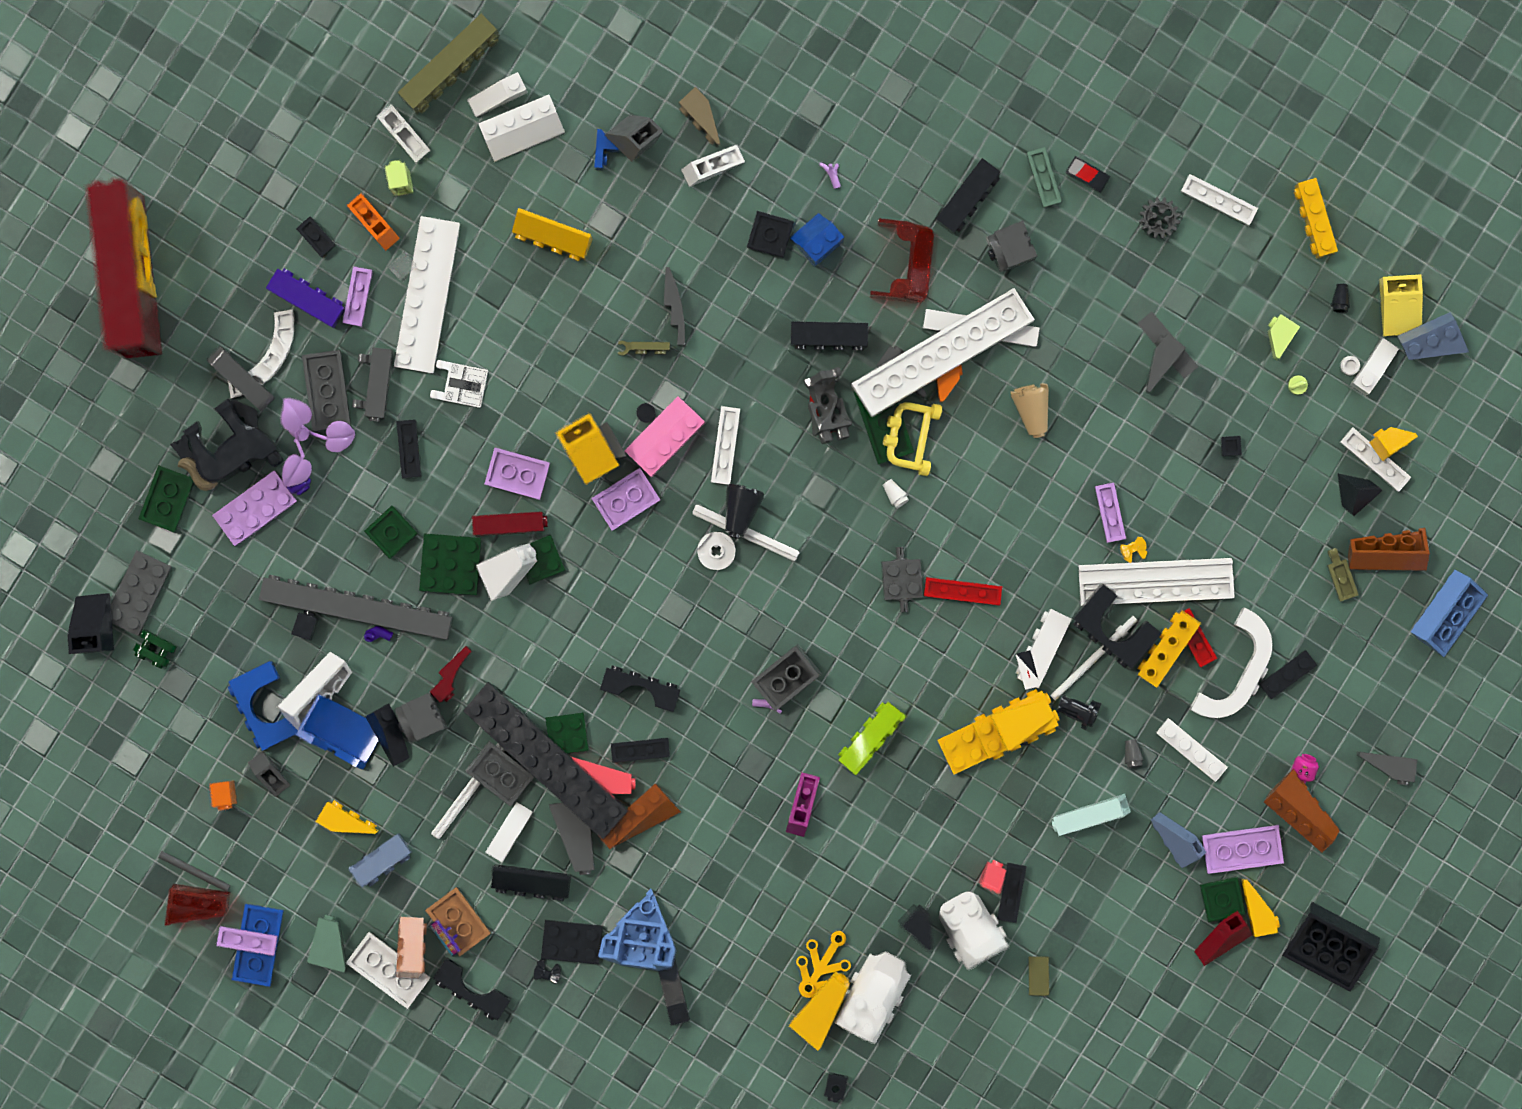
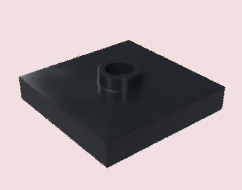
[747,211,794,258]

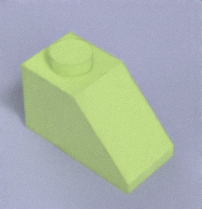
[1268,314,1300,360]

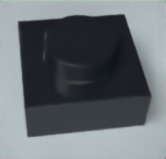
[1220,436,1242,456]

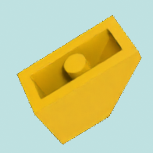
[1369,427,1418,461]

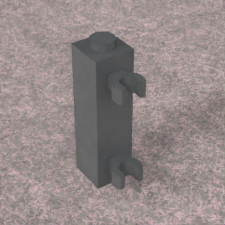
[352,347,393,422]

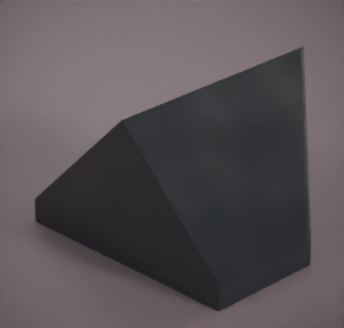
[1337,473,1382,516]

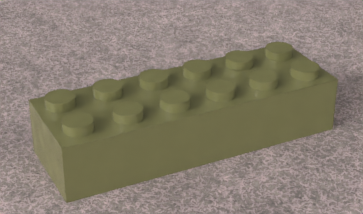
[397,13,499,114]

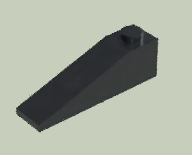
[658,955,690,1026]

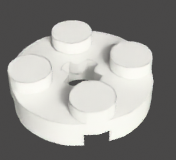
[697,532,736,570]

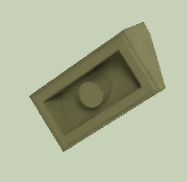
[1028,956,1049,996]

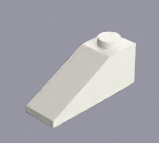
[468,72,528,117]
[681,145,745,187]
[1350,338,1399,396]

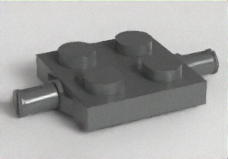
[881,547,923,612]

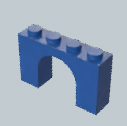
[228,661,298,751]

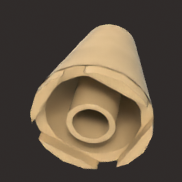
[1010,383,1049,438]

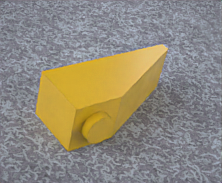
[1241,879,1280,937]

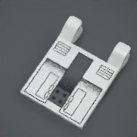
[430,360,488,408]

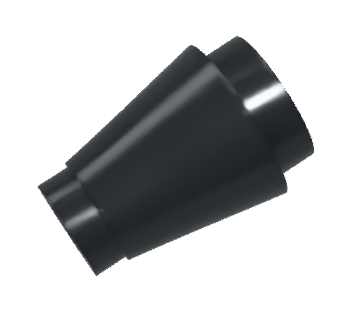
[1331,284,1350,313]

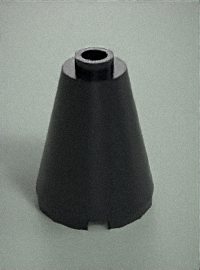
[725,484,764,539]

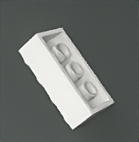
[479,95,565,162]

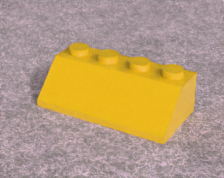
[512,208,592,261]

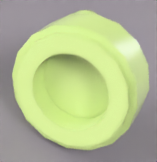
[1288,375,1308,395]

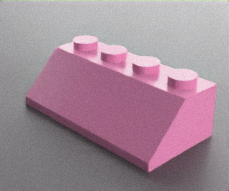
[624,397,705,478]

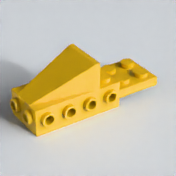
[937,689,1060,775]

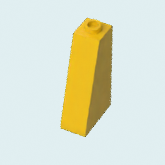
[789,971,850,1051]

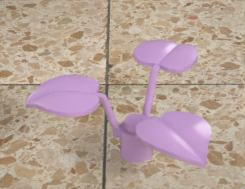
[281,398,355,487]

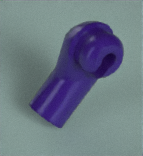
[364,626,394,642]

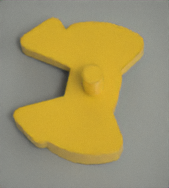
[1120,537,1147,563]

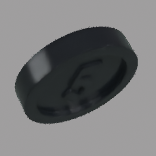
[636,403,656,423]

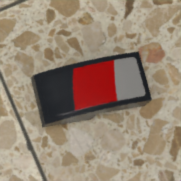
[1066,156,1110,193]

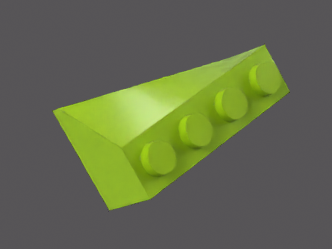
[838,701,906,775]

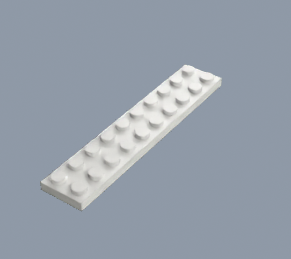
[851,288,1035,417]

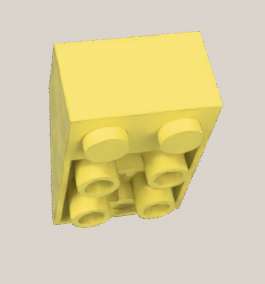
[1379,275,1423,336]

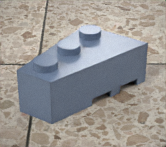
[1397,312,1469,360]
[348,833,412,888]

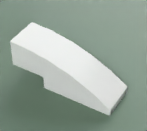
[376,104,430,162]
[486,802,533,862]

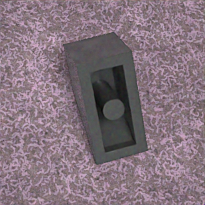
[248,751,290,797]

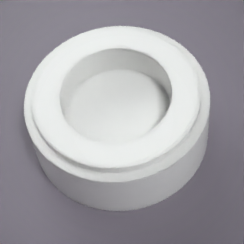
[1340,356,1360,376]

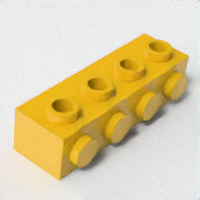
[1294,178,1338,259]
[1137,610,1201,688]

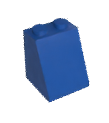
[789,213,844,267]

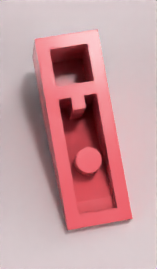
[978,860,1006,893]

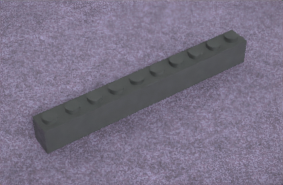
[259,575,453,640]

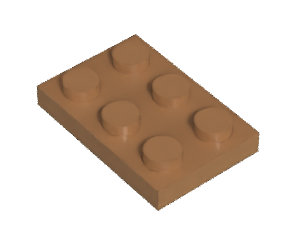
[425,887,491,956]

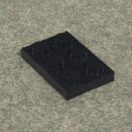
[541,920,603,964]

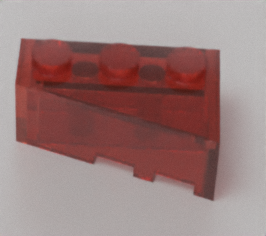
[164,884,230,926]

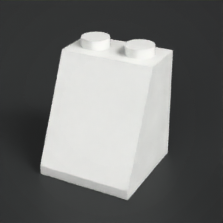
[476,543,537,601]

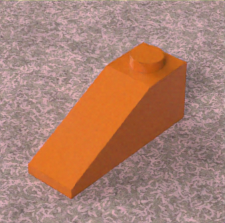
[347,193,400,251]

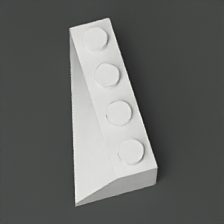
[278,652,352,730]

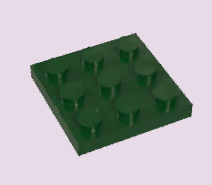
[419,533,482,595]

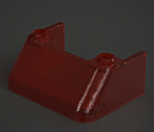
[869,218,934,303]

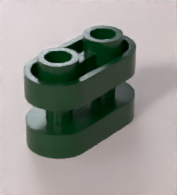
[133,629,177,669]

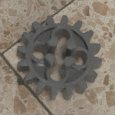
[1139,197,1181,239]

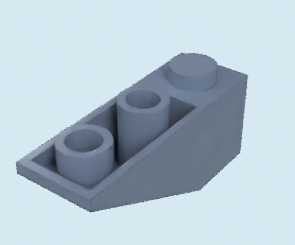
[1151,812,1206,868]

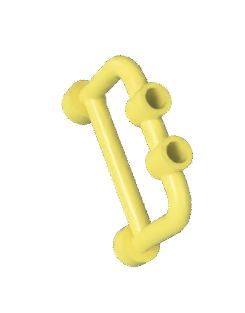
[883,402,942,476]

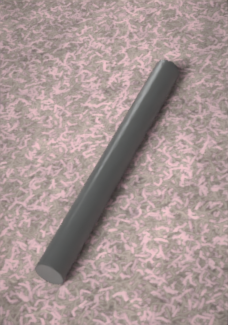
[158,851,231,892]

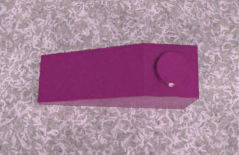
[786,772,820,837]

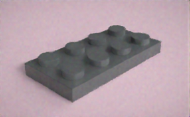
[302,350,351,431]
[111,550,172,636]

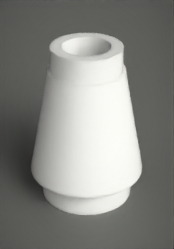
[883,479,909,509]

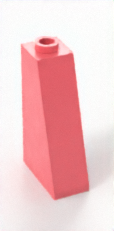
[572,757,636,794]

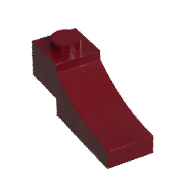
[430,646,473,703]

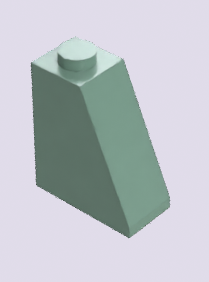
[307,914,347,972]

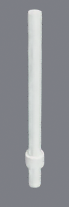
[1050,616,1138,701]

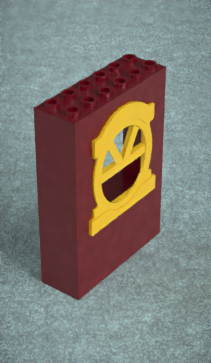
[86,178,163,359]

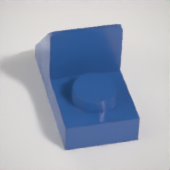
[594,129,619,170]

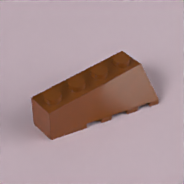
[1348,528,1430,571]
[1264,768,1340,852]
[599,783,681,849]

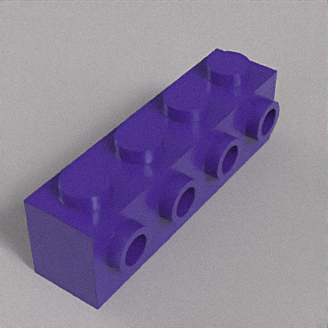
[266,268,345,328]

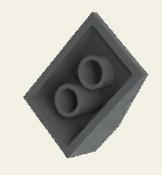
[751,644,822,711]

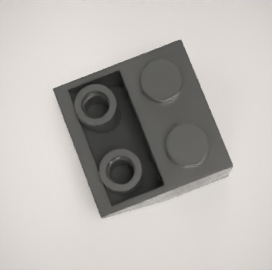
[605,115,663,162]

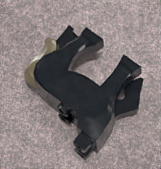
[170,399,284,491]

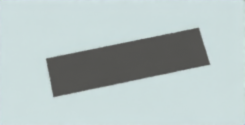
[1137,311,1199,379]

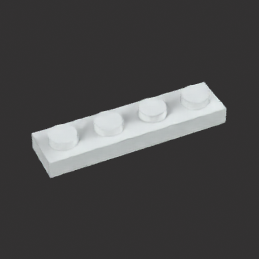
[1181,174,1258,226]
[711,406,740,485]
[1340,428,1411,492]
[1156,718,1228,782]

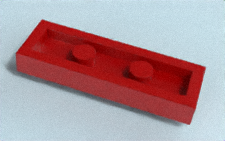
[1179,608,1217,668]

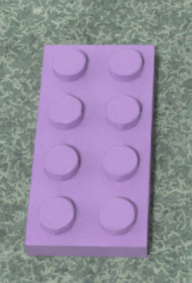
[212,470,298,547]
[1202,825,1284,874]

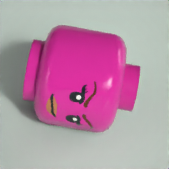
[1291,754,1319,784]

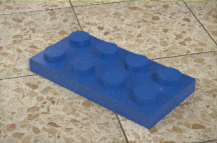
[232,904,284,987]

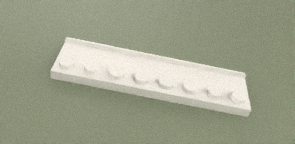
[394,216,461,374]
[1078,558,1234,606]

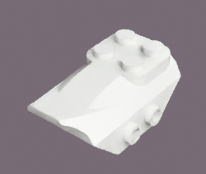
[939,892,1008,969]
[834,952,911,1044]

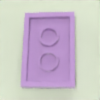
[484,448,550,500]
[591,468,660,531]

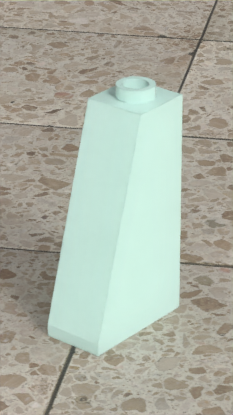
[1052,794,1131,836]

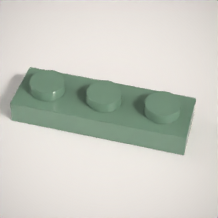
[1026,147,1062,208]

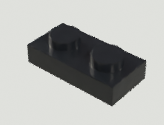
[296,216,336,258]

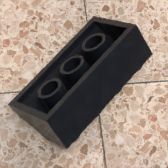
[491,864,572,901]
[898,904,932,952]

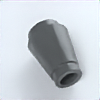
[1125,739,1144,768]

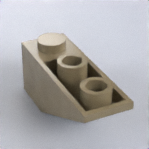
[679,87,720,146]

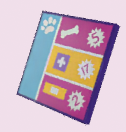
[430,919,461,956]

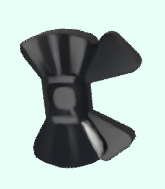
[533,959,561,984]

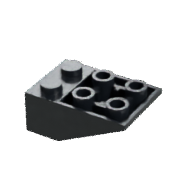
[67,593,114,654]

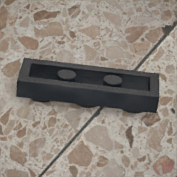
[396,419,422,479]
[1259,650,1317,699]
[611,738,670,763]
[997,862,1027,923]

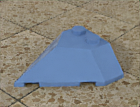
[598,889,676,971]

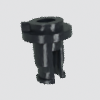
[1057,695,1101,730]

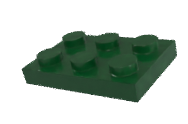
[138,465,194,532]

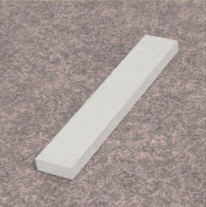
[923,309,1039,347]

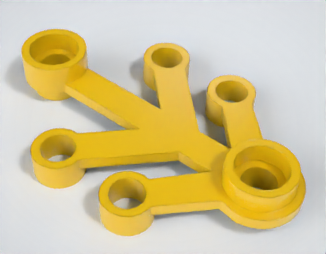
[796,931,851,998]

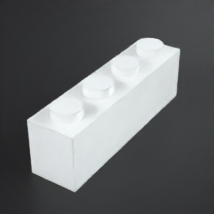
[1015,609,1071,688]

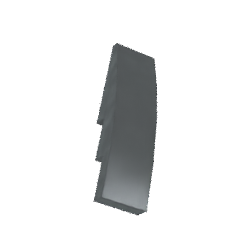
[664,267,685,346]

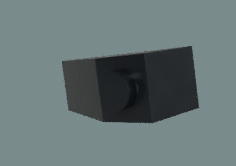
[365,704,410,767]

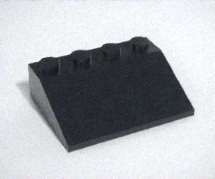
[1282,902,1380,992]

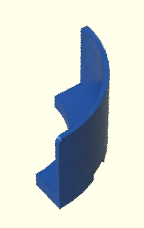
[296,695,379,770]

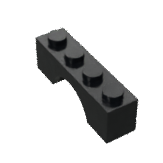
[600,665,680,712]
[433,958,511,1020]

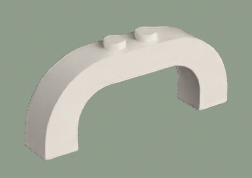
[1189,608,1272,718]

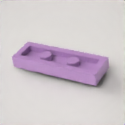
[342,266,373,327]
[1095,483,1126,543]
[217,926,278,956]

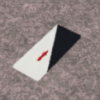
[1016,650,1040,689]

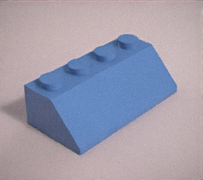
[1411,570,1488,657]

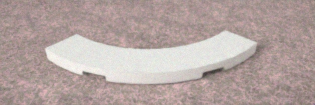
[228,309,295,399]

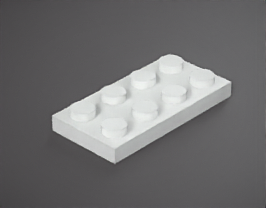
[346,931,431,1009]

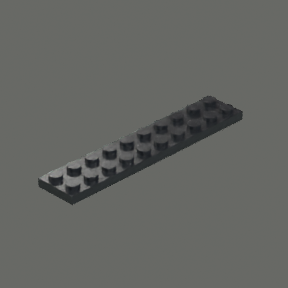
[463,682,629,840]

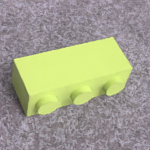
[385,161,414,196]

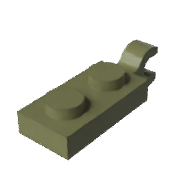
[618,341,670,356]
[1327,548,1358,602]

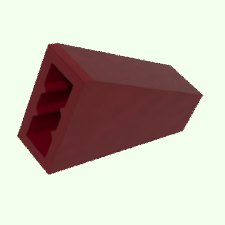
[472,512,548,537]

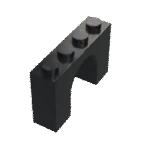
[1072,583,1162,669]

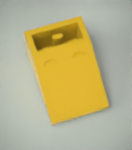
[556,414,619,484]

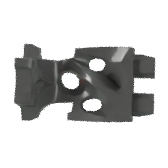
[804,367,852,444]

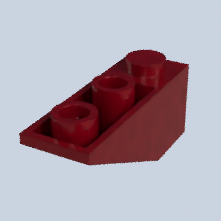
[1194,911,1253,966]

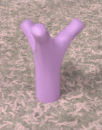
[819,162,841,189]
[752,699,782,714]

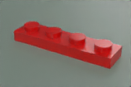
[924,577,1003,606]

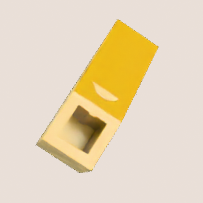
[316,800,379,834]

